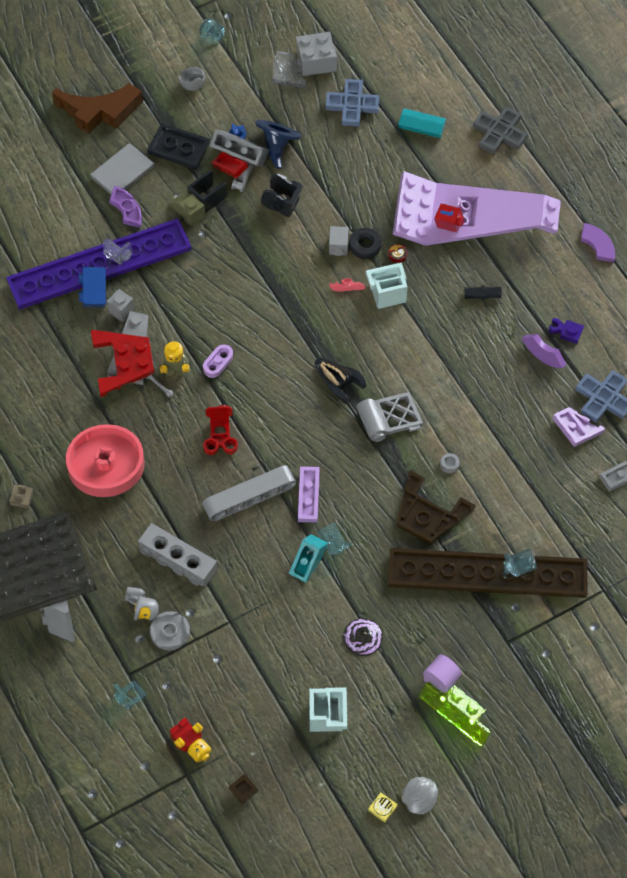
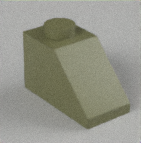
[169,193,205,227]

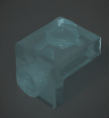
[504,549,537,577]

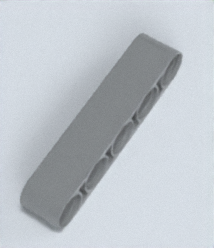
[202,465,296,522]

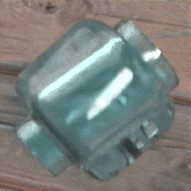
[199,18,225,44]

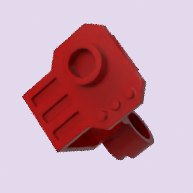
[203,405,238,455]

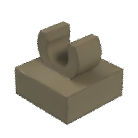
[9,485,34,509]

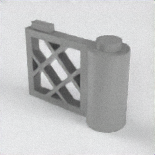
[356,392,423,442]

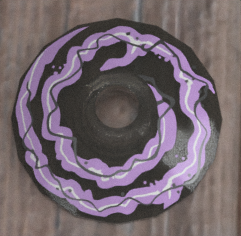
[343,618,383,656]

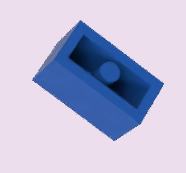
[79,267,106,307]

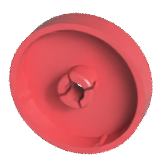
[66,425,145,497]

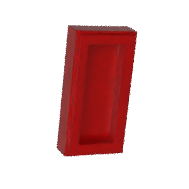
[211,151,249,179]

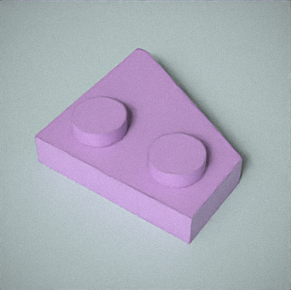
[552,407,605,447]

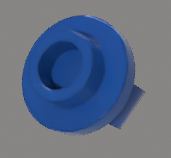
[229,124,246,139]

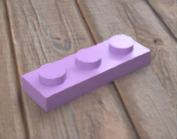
[298,467,320,523]

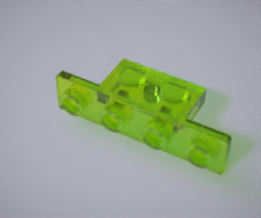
[419,682,491,746]

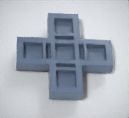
[326,79,379,127]
[575,370,627,423]

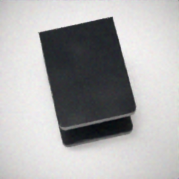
[187,170,227,213]

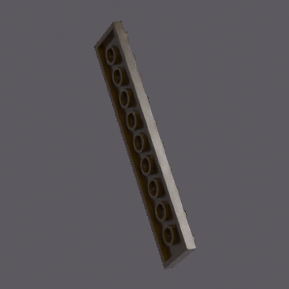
[388,548,587,598]

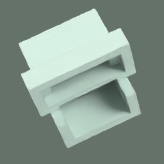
[366,263,407,309]
[309,688,347,732]

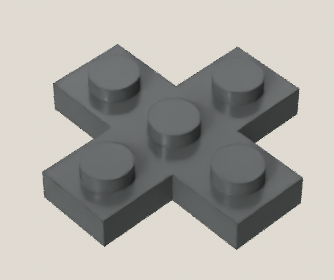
[473,106,528,154]

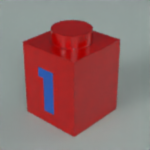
[434,203,464,233]

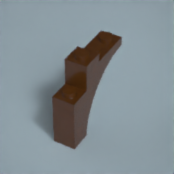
[52,83,143,133]

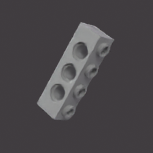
[138,523,218,588]

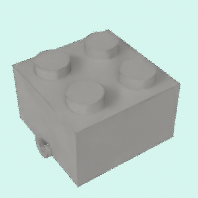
[296,32,337,76]

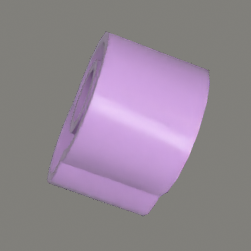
[423,654,462,693]

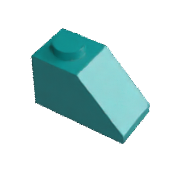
[289,534,328,583]

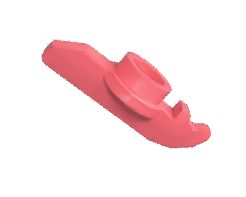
[329,279,365,292]

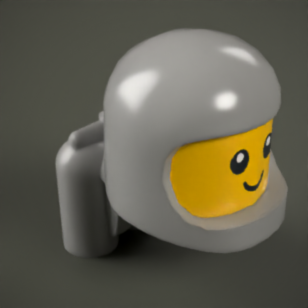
[124,587,159,621]

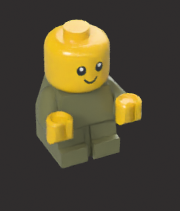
[160,341,190,376]

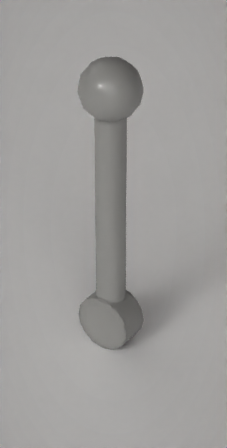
[145,375,173,397]

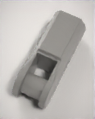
[231,161,254,192]

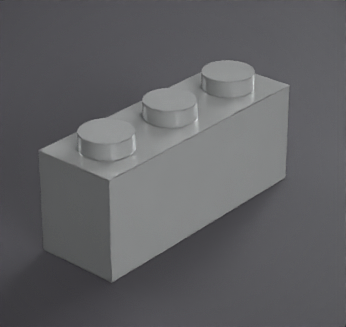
[210,129,270,166]

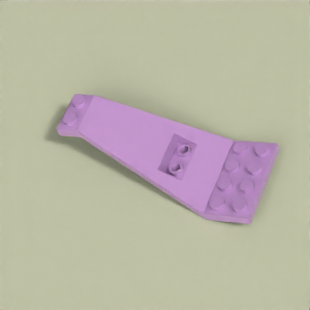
[393,172,561,246]

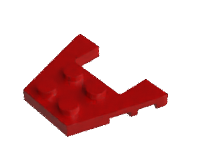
[91,330,154,397]

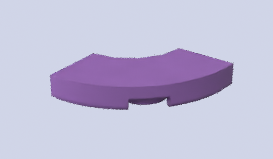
[109,186,142,228]
[581,223,615,263]
[521,334,566,368]

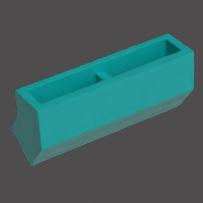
[398,108,446,138]

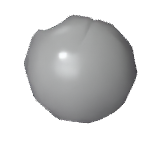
[178,67,206,91]

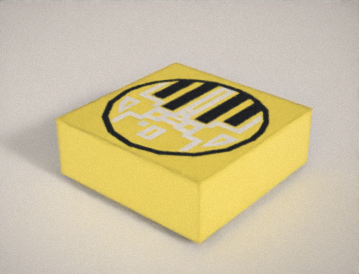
[368,793,398,822]

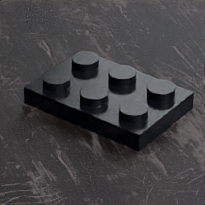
[147,123,210,170]

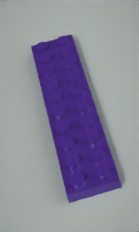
[6,218,192,310]

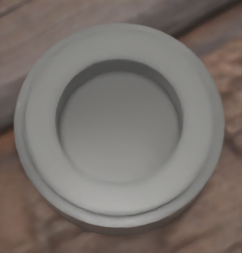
[440,453,460,473]

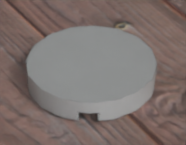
[150,611,190,651]

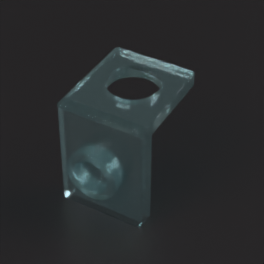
[317,522,353,554]
[113,680,146,710]

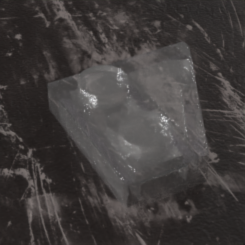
[272,51,306,89]

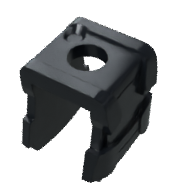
[261,174,302,217]

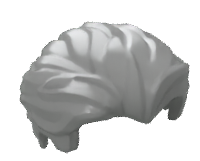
[401,777,438,815]

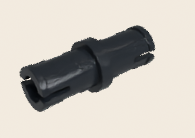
[464,285,502,300]

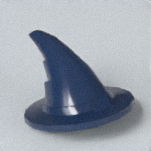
[255,120,302,169]

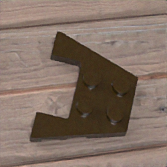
[397,470,476,545]

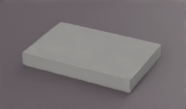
[91,143,154,194]

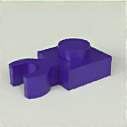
[549,318,584,344]

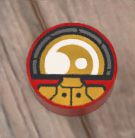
[389,244,407,263]

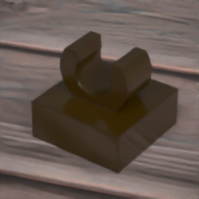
[229,774,258,805]

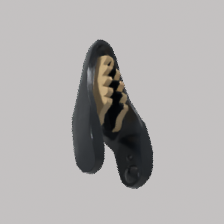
[315,358,367,404]

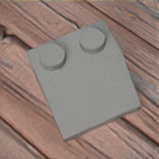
[38,585,75,642]

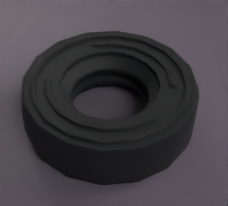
[349,228,382,259]

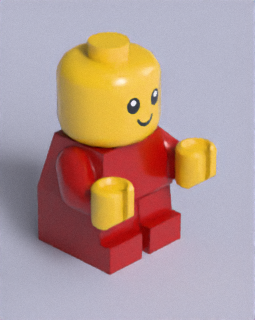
[169,718,211,762]

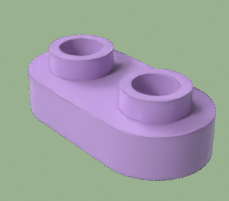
[203,345,233,378]

